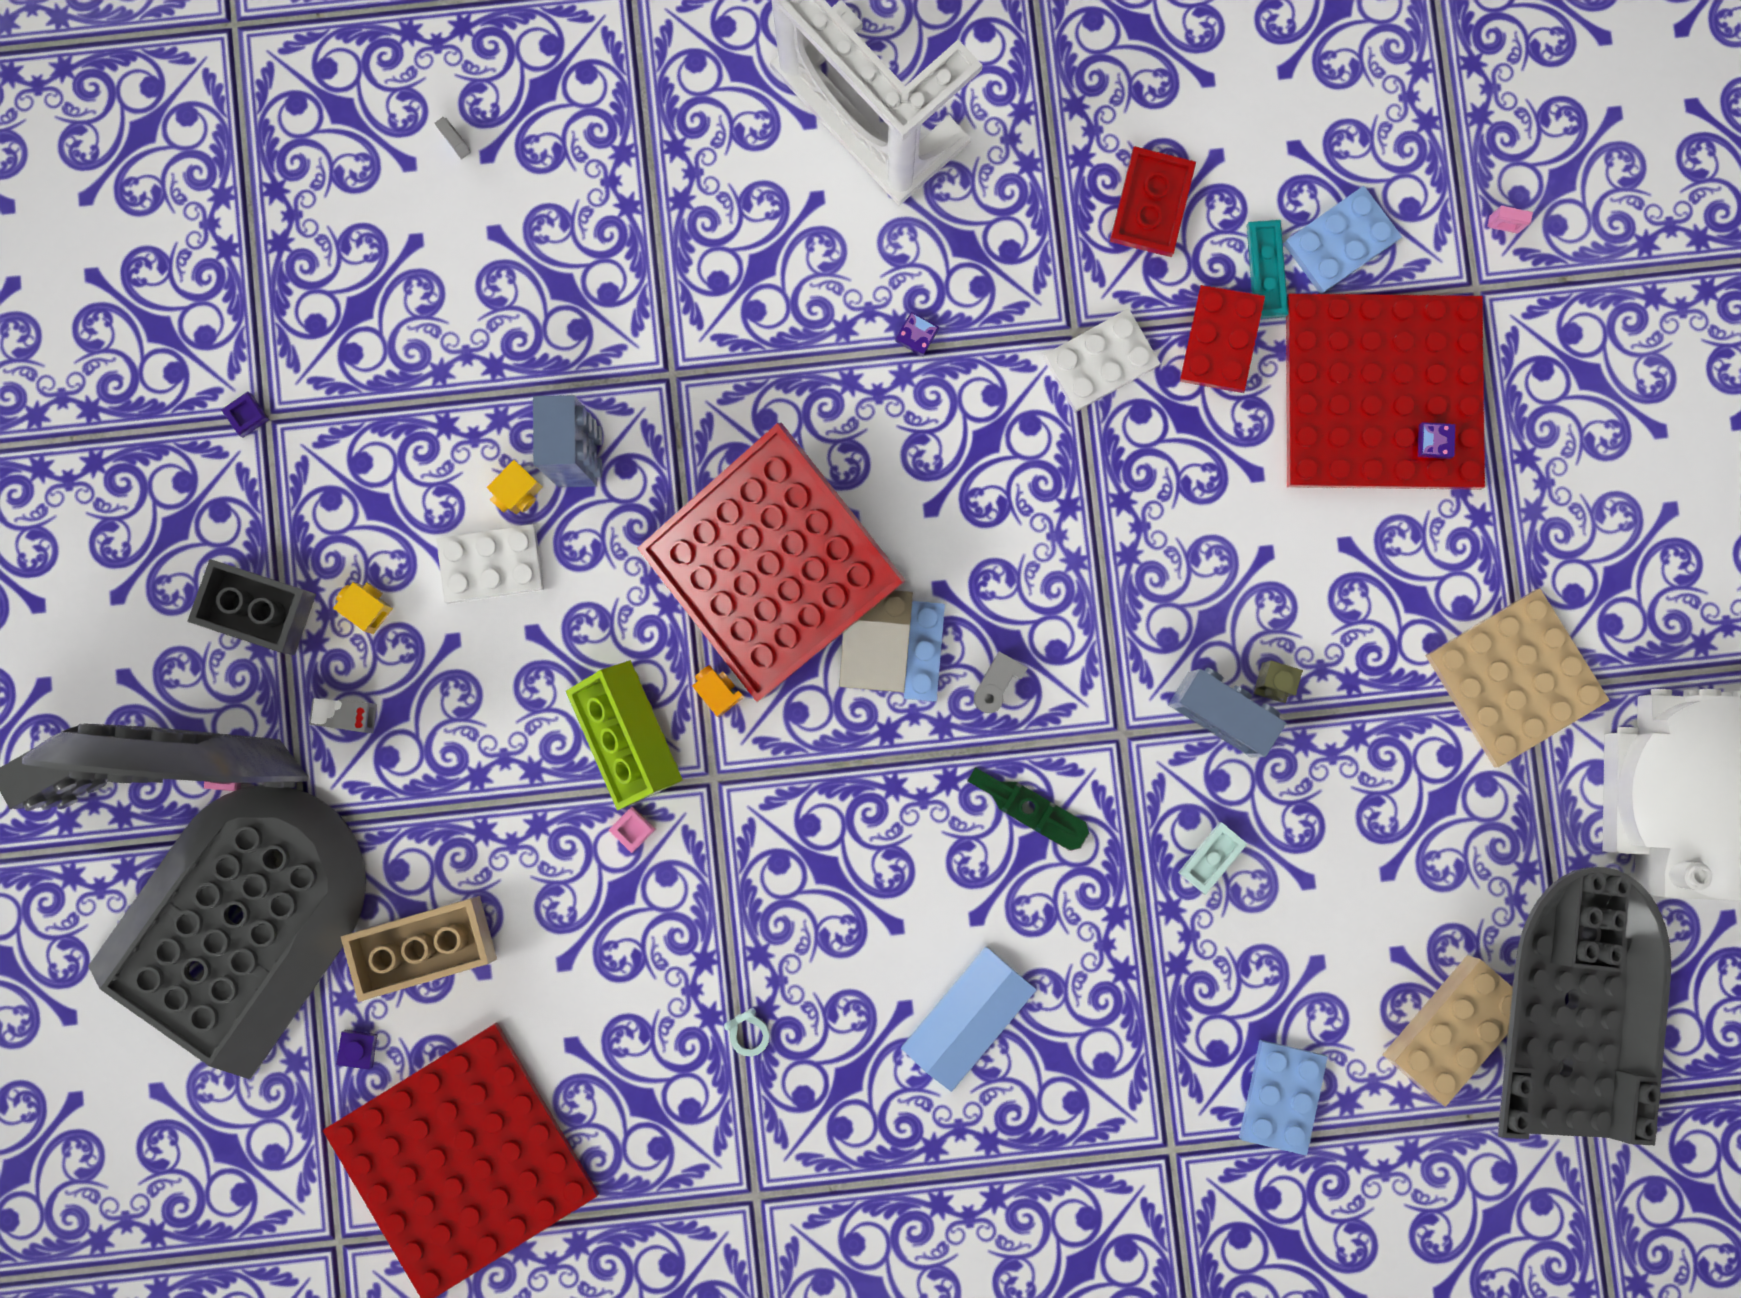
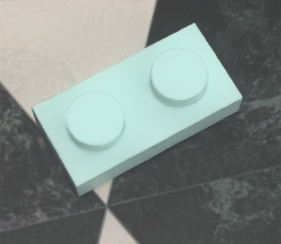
[1178,822,1247,895]

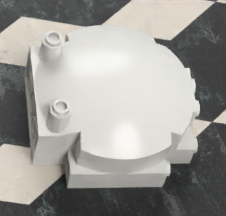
[1602,689,1741,901]

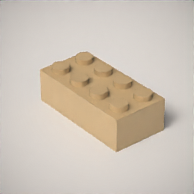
[341,896,497,1002]
[1382,955,1512,1107]

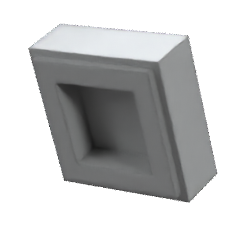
[434,117,470,159]

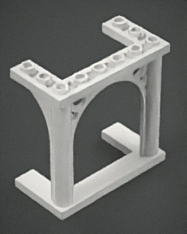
[770,0,983,206]

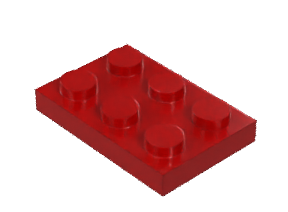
[1109,146,1196,257]
[1180,285,1265,393]

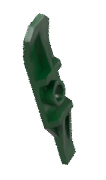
[967,767,1090,851]

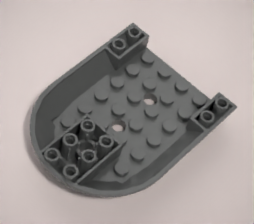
[22,723,308,788]
[88,785,366,1079]
[1498,867,1671,1146]

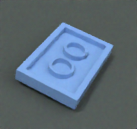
[1283,186,1402,294]
[1239,1040,1328,1156]

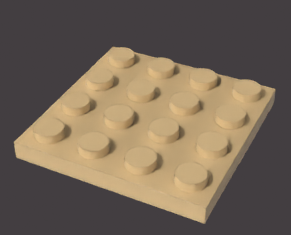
[1425,588,1610,767]

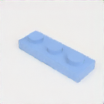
[904,601,945,702]

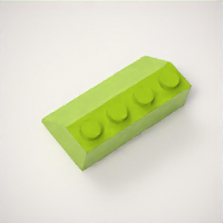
[566,660,683,811]

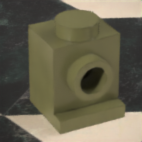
[1253,661,1303,703]

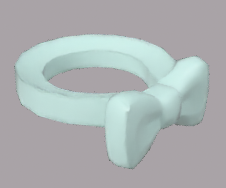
[724,1008,770,1057]

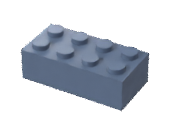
[533,395,603,487]

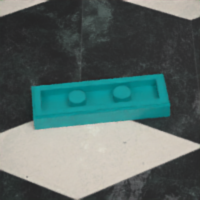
[1246,220,1289,319]

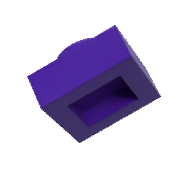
[336,1030,378,1070]

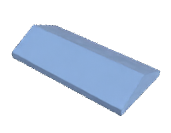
[901,946,1037,1092]

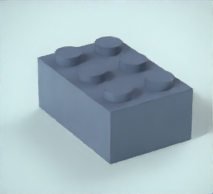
[1168,667,1287,758]

